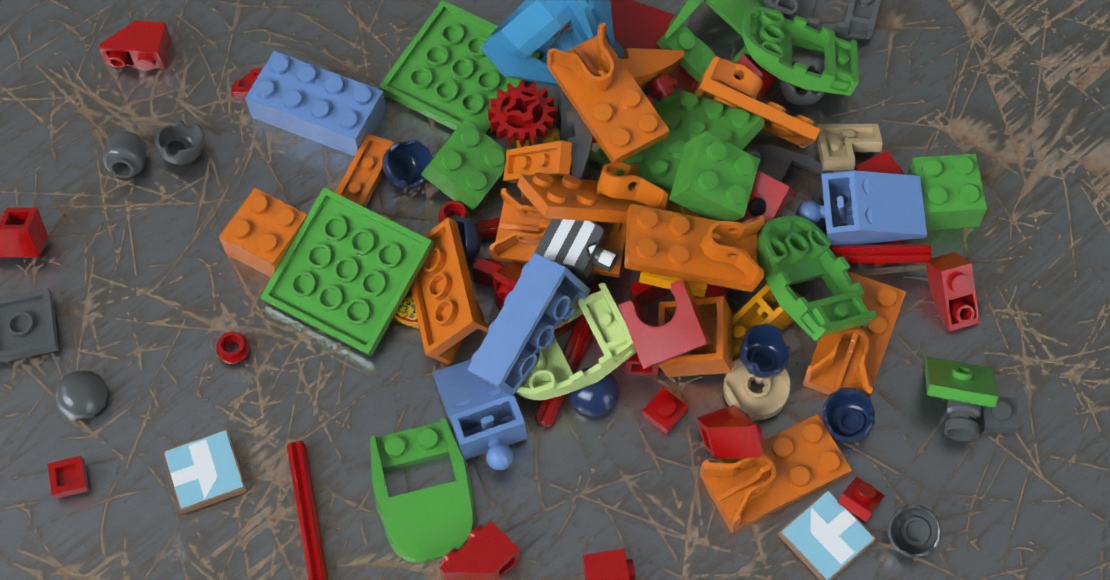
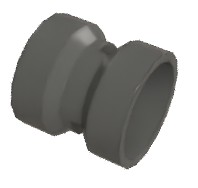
[944,400,982,441]

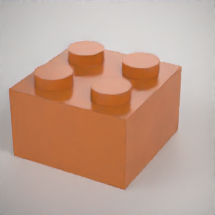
[219,187,308,277]
[658,296,732,377]

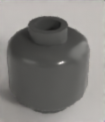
[103,131,146,178]

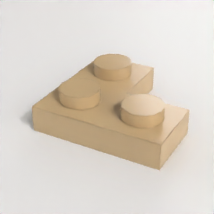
[816,124,883,172]

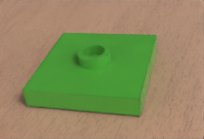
[924,356,998,408]

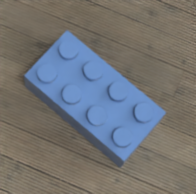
[245,51,387,156]

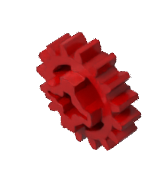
[488,81,556,147]

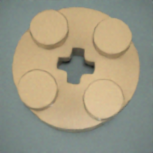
[723,358,790,421]

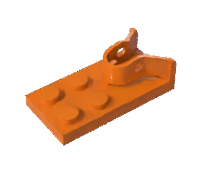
[547,22,670,163]
[694,56,820,149]
[517,161,668,223]
[489,188,626,278]
[624,204,764,292]
[411,217,490,364]
[803,271,906,398]
[699,414,852,533]

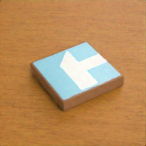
[162,429,248,515]
[778,489,877,580]

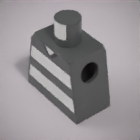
[534,219,618,279]

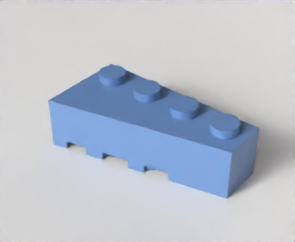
[467,253,591,396]

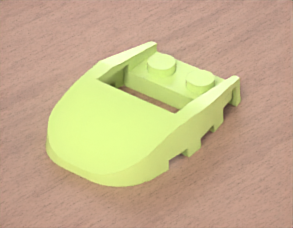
[515,282,637,400]

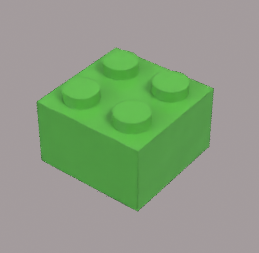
[421,117,506,213]
[669,131,760,222]
[907,153,987,230]

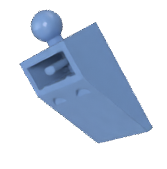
[796,170,927,245]
[432,359,527,471]

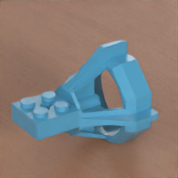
[481,0,650,96]

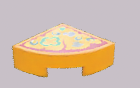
[393,296,419,329]

